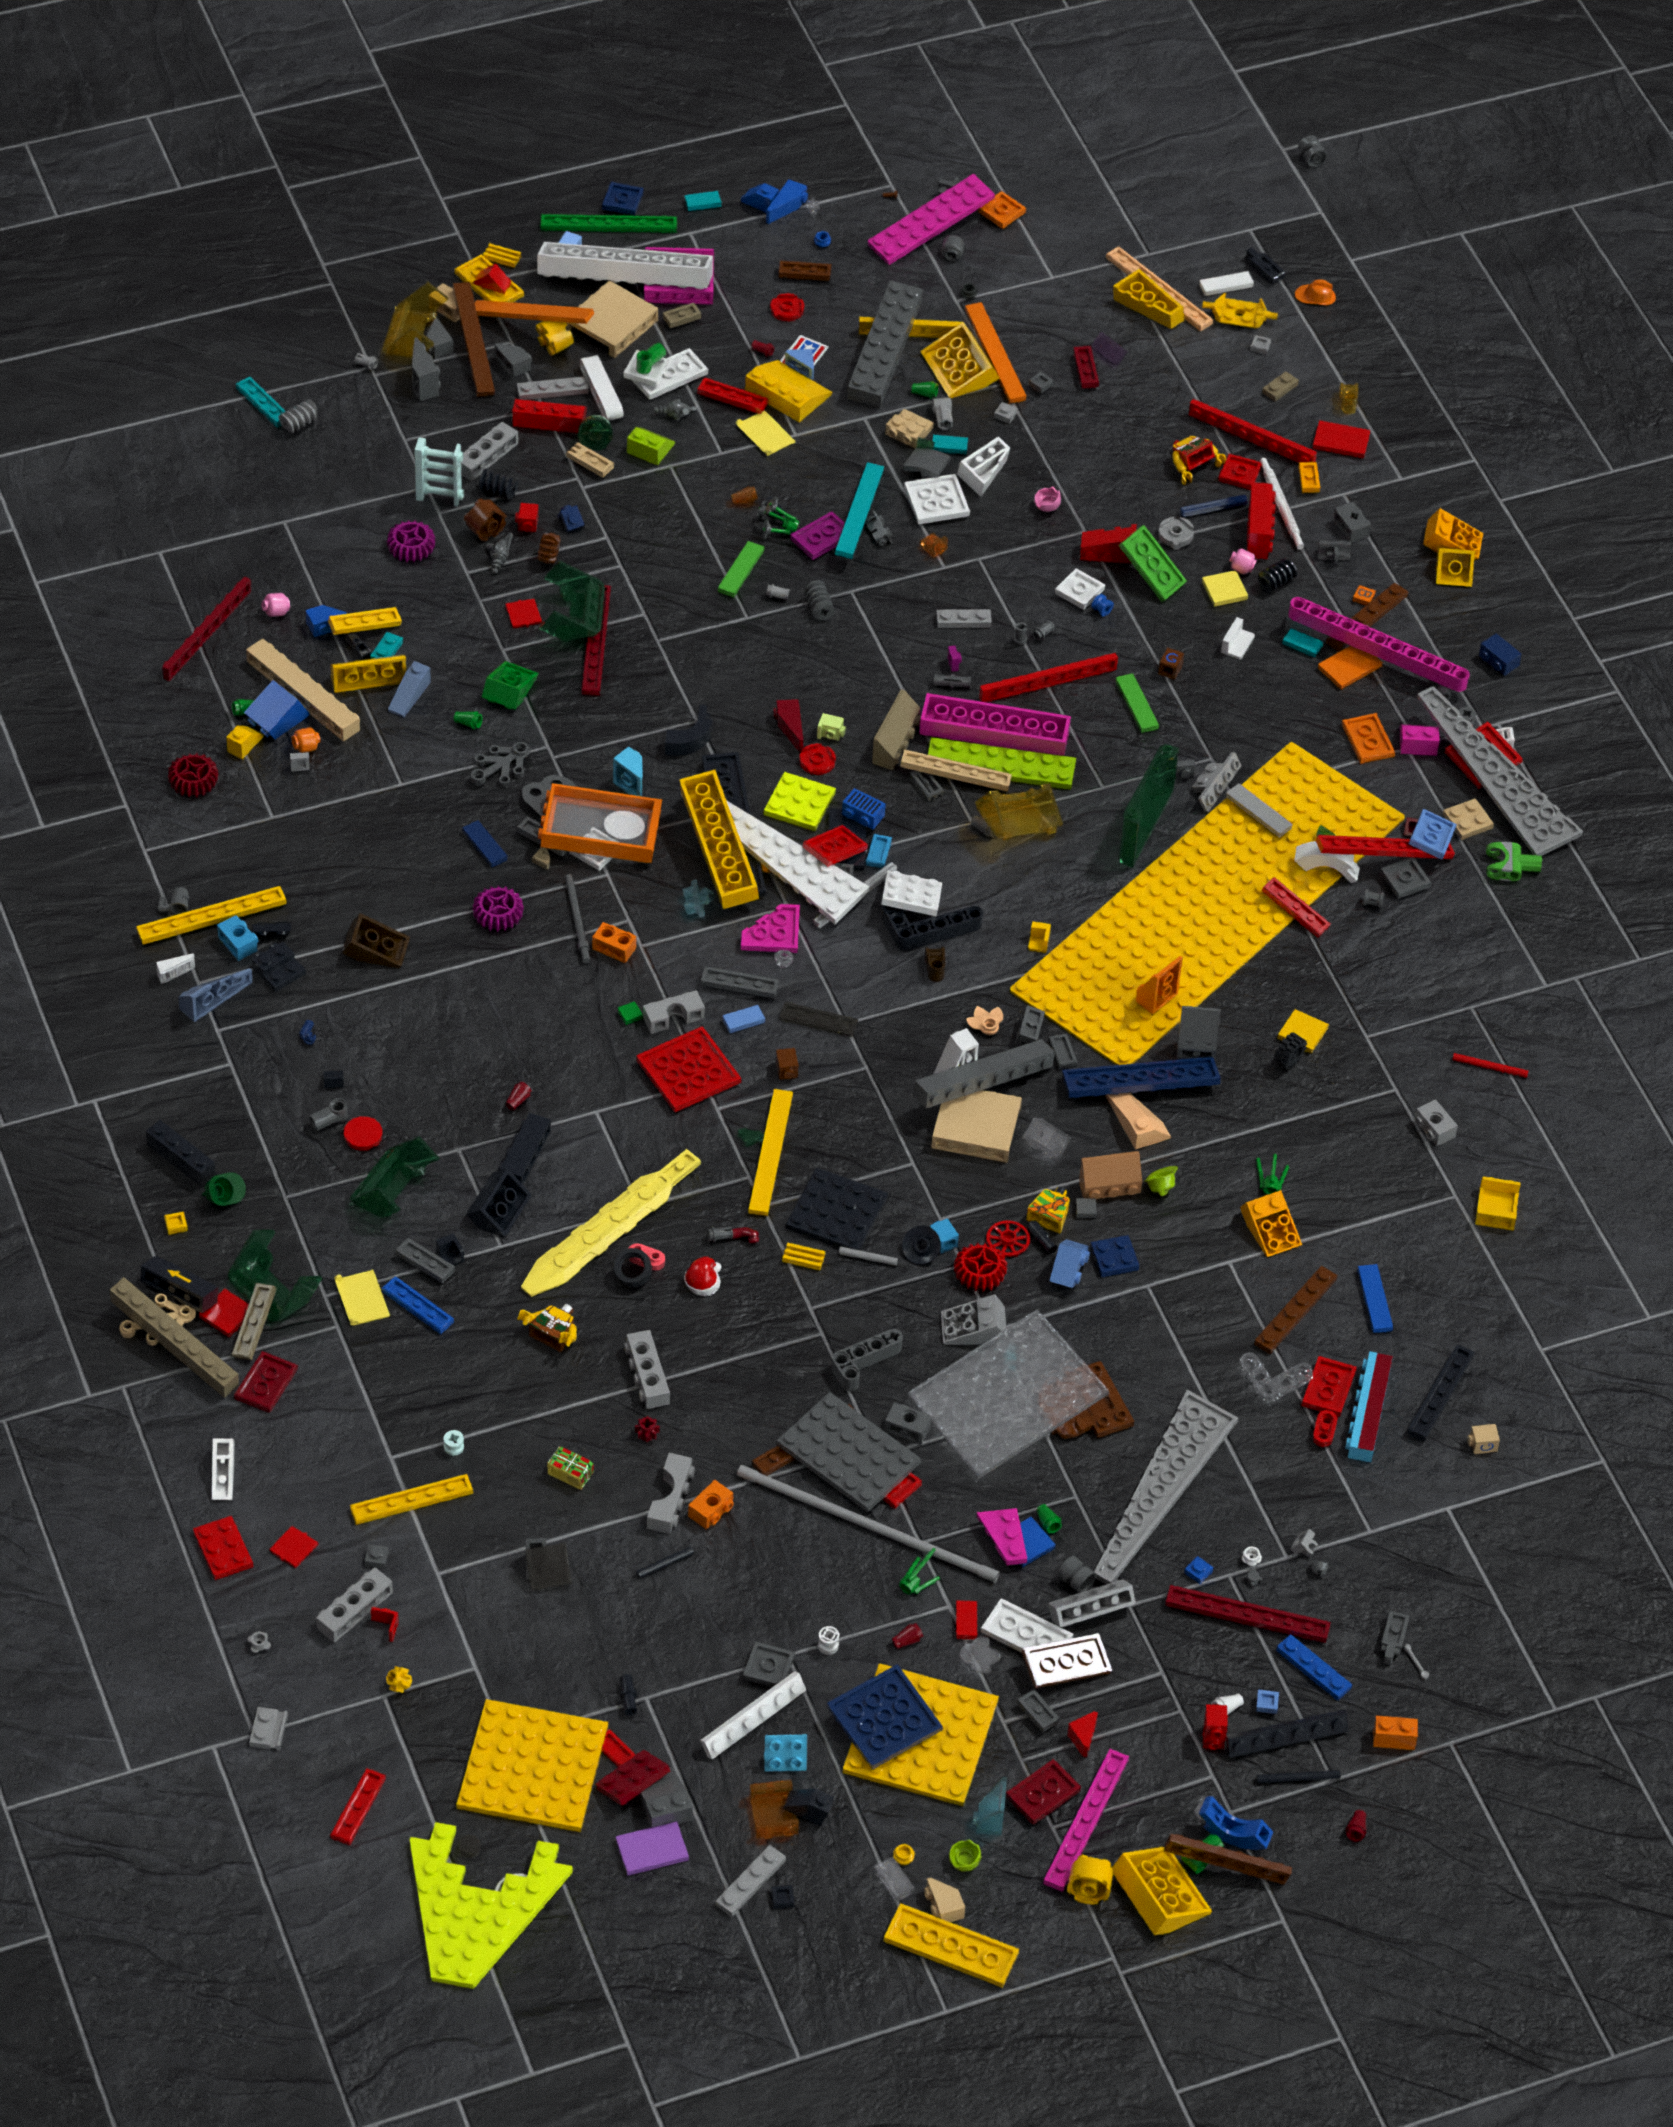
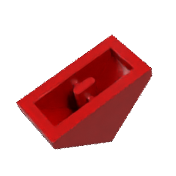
[473,263,512,294]
[1067,1712,1098,1758]

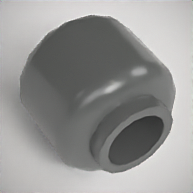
[941,235,964,261]

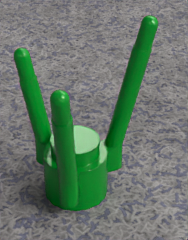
[1256,1154,1289,1195]
[899,1548,940,1595]

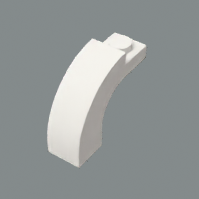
[1294,841,1359,883]

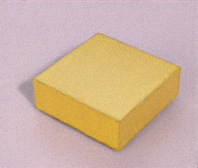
[164,1212,188,1235]

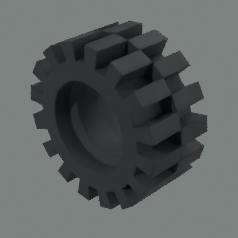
[1274,1032,1307,1069]

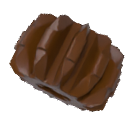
[538,533,561,564]

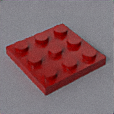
[1445,722,1523,789]

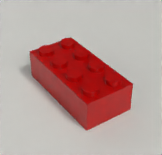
[1247,482,1276,559]

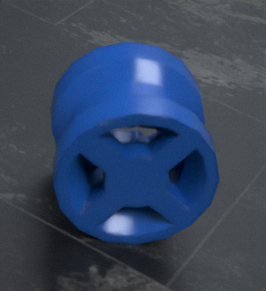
[1091,594,1114,617]

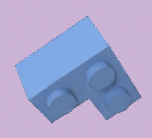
[1050,1239,1090,1288]

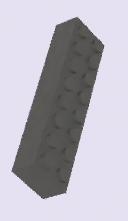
[847,280,923,408]

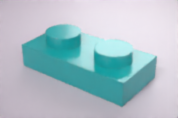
[370,632,403,659]

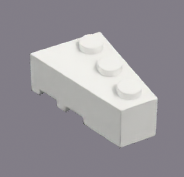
[934,1028,979,1074]

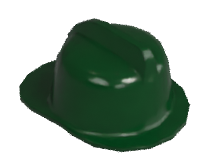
[202,1173,246,1206]

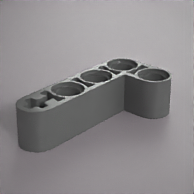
[832,1329,903,1391]

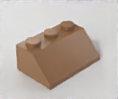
[1079,1151,1142,1199]

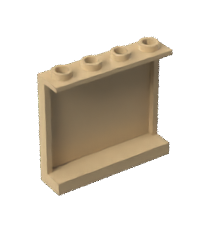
[566,281,658,358]
[932,1090,1022,1163]

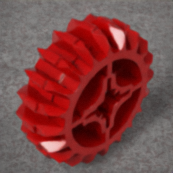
[954,1242,1007,1292]

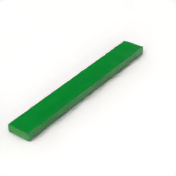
[541,214,677,233]

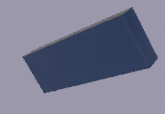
[462,820,508,868]

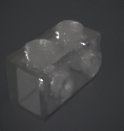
[1023,1118,1072,1159]

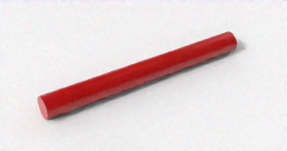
[1452,1053,1529,1078]

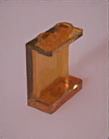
[749,1780,799,1839]

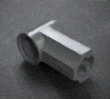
[309,1098,349,1131]

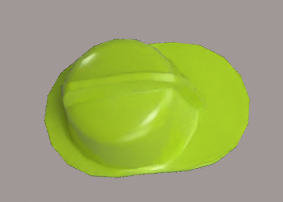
[1144,1166,1178,1196]

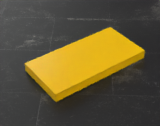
[454,254,524,302]

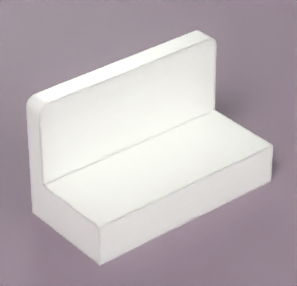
[1221,617,1255,660]

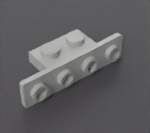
[1192,752,1241,812]

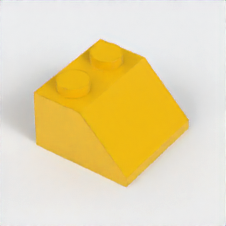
[1436,548,1475,587]

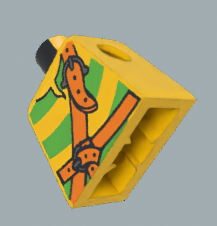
[1027,1187,1070,1234]

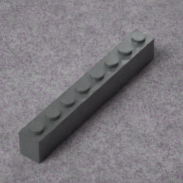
[913,1039,1055,1108]

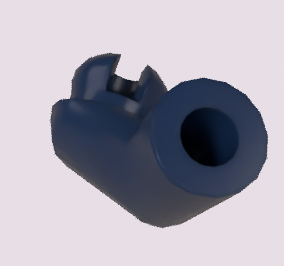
[299,1020,316,1045]

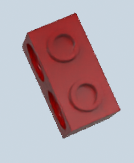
[1203,1704,1228,1750]

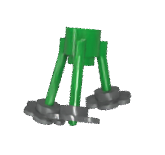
[756,496,799,540]

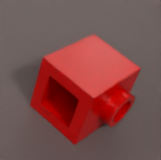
[515,503,539,532]

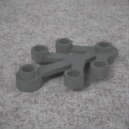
[471,742,530,787]

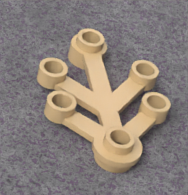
[120,1294,196,1346]

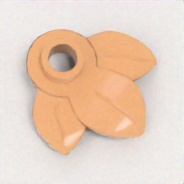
[966,1006,1003,1035]

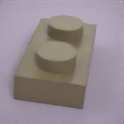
[663,302,701,328]
[1262,371,1299,401]

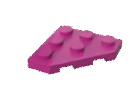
[741,904,800,953]

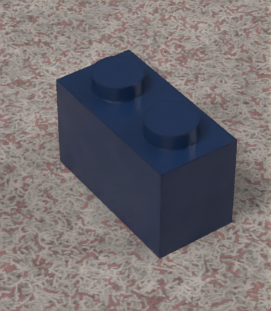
[1479,633,1522,676]

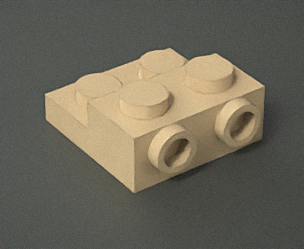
[885,409,934,448]

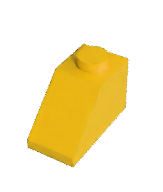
[226,726,264,759]

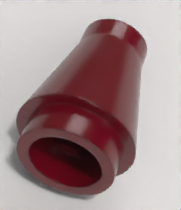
[505,1082,532,1111]
[891,1623,924,1649]
[1345,1810,1366,1842]

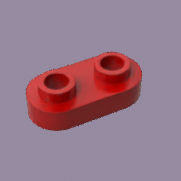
[1313,1410,1337,1447]

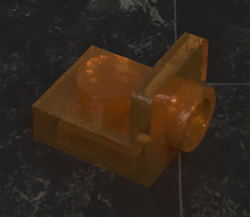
[920,533,948,558]

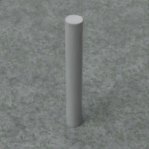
[839,1247,898,1266]

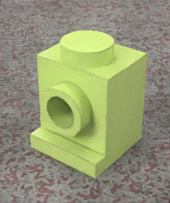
[817,713,846,741]

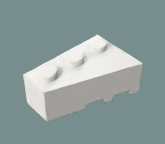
[957,437,1010,497]

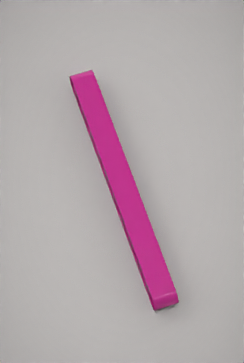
[1288,597,1469,692]

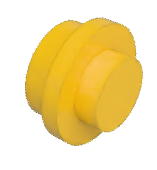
[893,1844,915,1865]

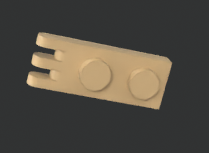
[566,443,614,477]

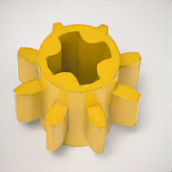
[386,1666,412,1693]

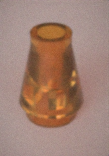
[731,486,758,505]

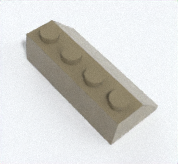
[872,689,921,770]

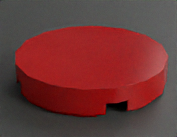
[770,293,805,322]
[799,743,836,775]
[344,1116,383,1151]

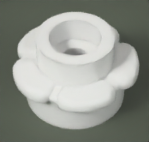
[1241,1547,1262,1566]

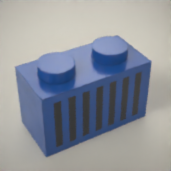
[842,788,886,829]

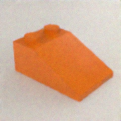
[1136,956,1183,1014]

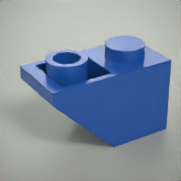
[306,605,347,637]

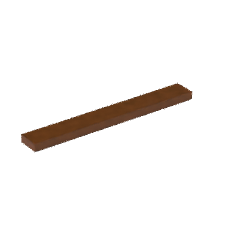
[452,282,495,396]

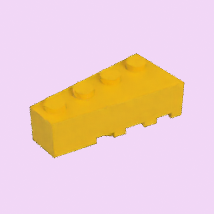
[1113,269,1184,329]

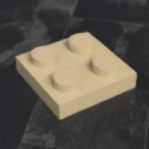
[1443,799,1494,840]

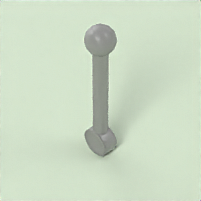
[1403,1644,1429,1680]

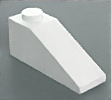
[212,1439,235,1500]

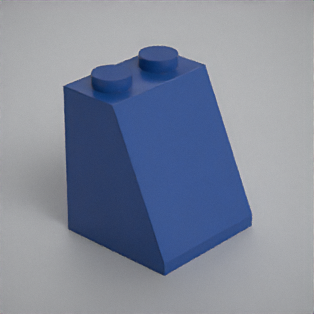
[244,680,310,739]

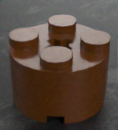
[463,499,507,541]

